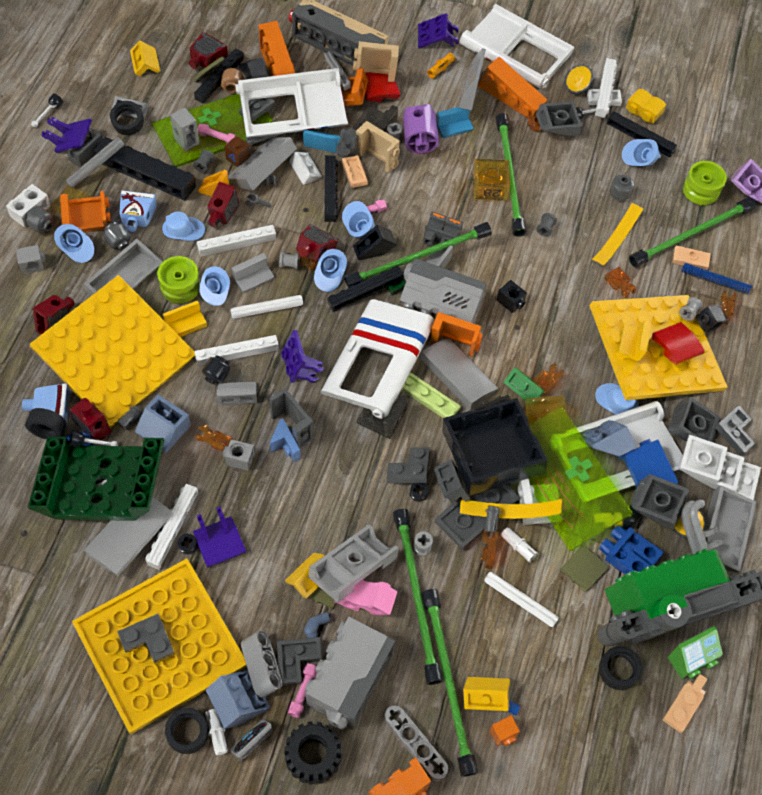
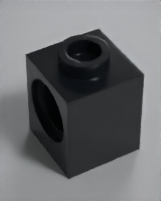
[496,280,527,313]
[695,305,729,332]

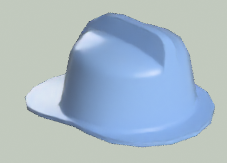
[622,139,661,166]
[342,201,375,238]
[162,211,205,241]
[54,224,95,263]
[314,249,347,292]
[200,266,230,306]
[595,383,639,415]

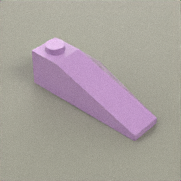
[730,159,762,203]

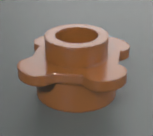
[527,115,542,132]

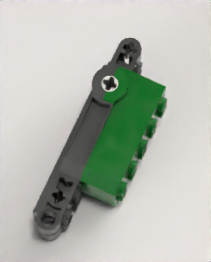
[597,548,762,647]

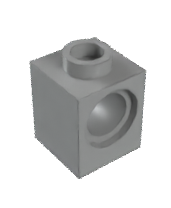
[16,245,46,274]
[223,439,255,471]

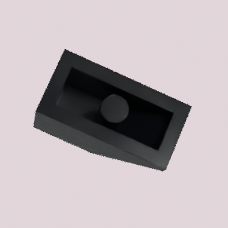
[238,57,269,79]
[353,225,396,260]

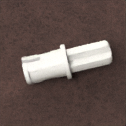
[501,528,538,563]
[205,709,228,755]

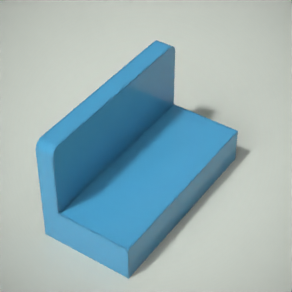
[436,107,473,138]
[303,130,340,153]

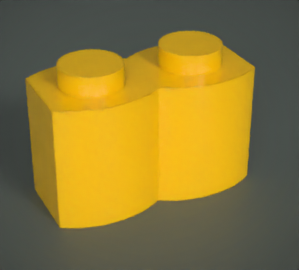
[626,89,666,124]

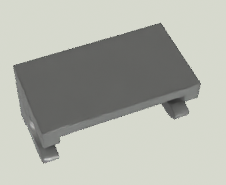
[67,129,103,168]
[434,459,470,505]

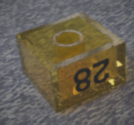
[472,159,510,200]

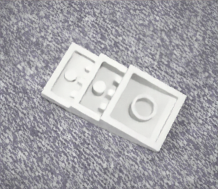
[679,435,761,500]

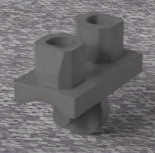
[336,128,358,158]

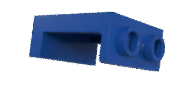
[618,439,679,488]

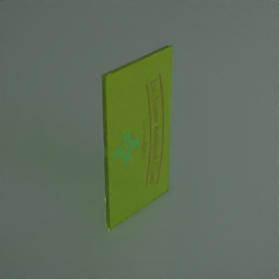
[152,94,273,167]
[529,406,633,552]

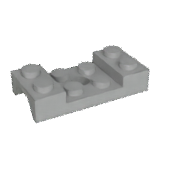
[308,524,399,603]

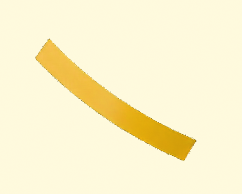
[592,203,643,265]
[459,499,562,519]

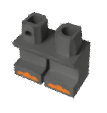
[424,211,463,251]

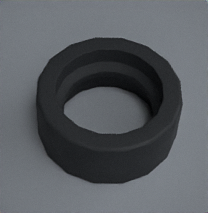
[110,101,144,136]
[25,408,67,439]
[599,646,642,690]
[165,708,209,754]

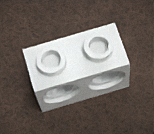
[6,184,51,227]

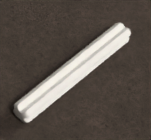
[230,295,303,319]
[484,572,558,627]

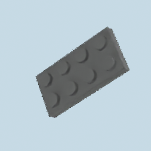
[434,485,520,550]

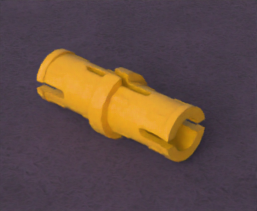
[427,53,455,79]

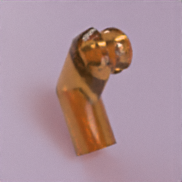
[299,255,318,270]

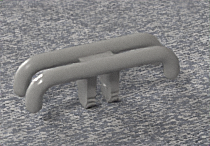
[680,499,728,574]

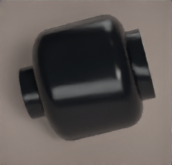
[202,355,230,385]

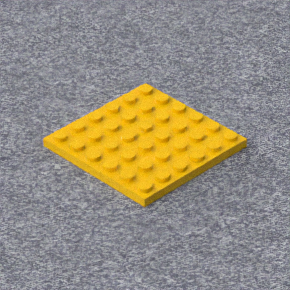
[30,275,195,428]
[589,295,727,401]
[72,559,247,735]

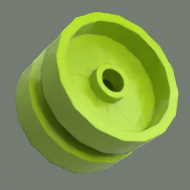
[683,161,727,205]
[157,256,200,304]

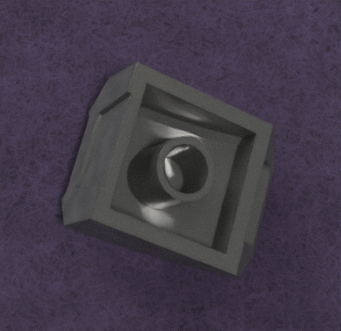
[536,101,582,136]
[667,397,720,443]
[631,474,689,530]

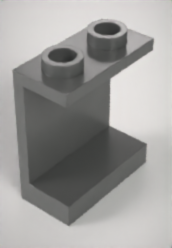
[269,388,314,449]

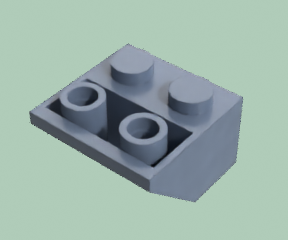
[135,395,191,454]
[579,420,636,456]
[206,671,270,729]

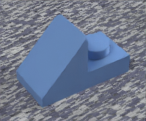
[270,419,300,462]

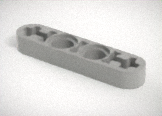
[385,705,448,781]

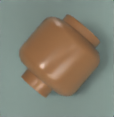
[221,68,244,94]

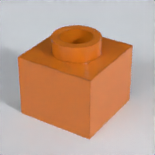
[489,715,520,746]

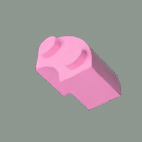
[335,580,398,615]

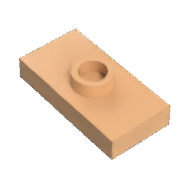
[342,155,368,188]
[672,246,711,271]

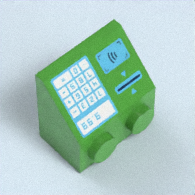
[668,626,723,679]

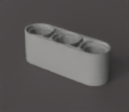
[241,630,282,698]

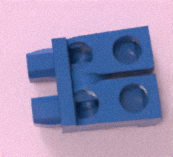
[599,525,664,574]

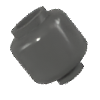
[610,175,634,201]
[26,207,54,234]
[103,222,131,250]

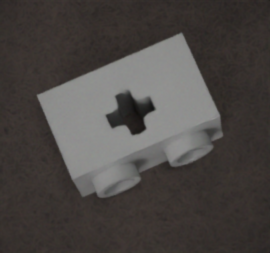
[170,108,199,151]

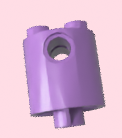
[403,104,439,154]

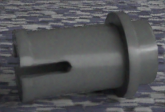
[117,405,143,430]
[484,505,502,532]

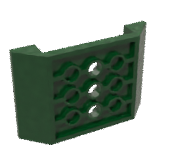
[28,437,164,521]

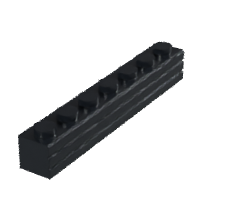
[194,48,244,104]
[607,111,677,158]
[324,155,338,222]
[327,266,404,312]

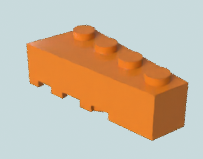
[258,21,295,76]
[477,56,547,120]
[368,757,431,795]

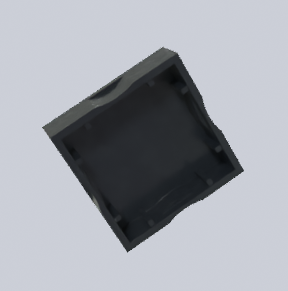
[442,398,548,495]

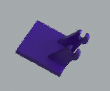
[418,13,459,49]
[41,117,92,153]
[281,330,324,383]
[193,506,246,568]

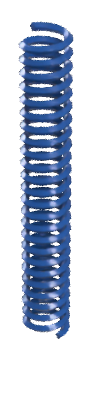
[681,263,753,294]

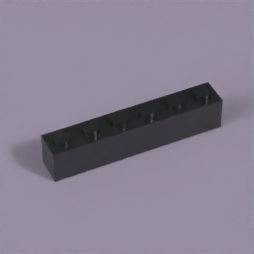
[94,137,196,201]

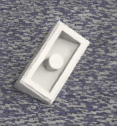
[290,152,322,185]

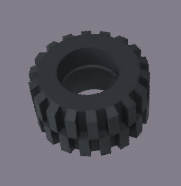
[284,721,341,785]

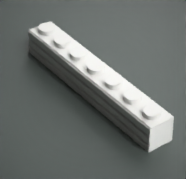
[595,58,617,118]
[197,225,276,257]
[195,335,279,367]
[146,484,198,570]

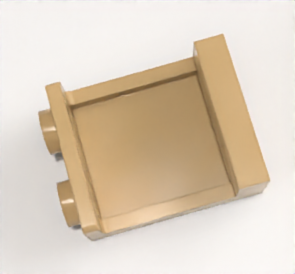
[353,41,399,82]
[355,121,400,173]

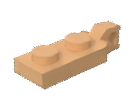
[662,674,707,733]

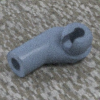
[304,612,330,638]

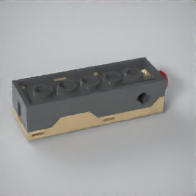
[289,0,388,66]

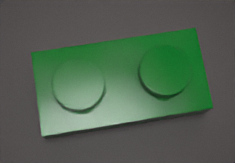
[503,367,545,406]

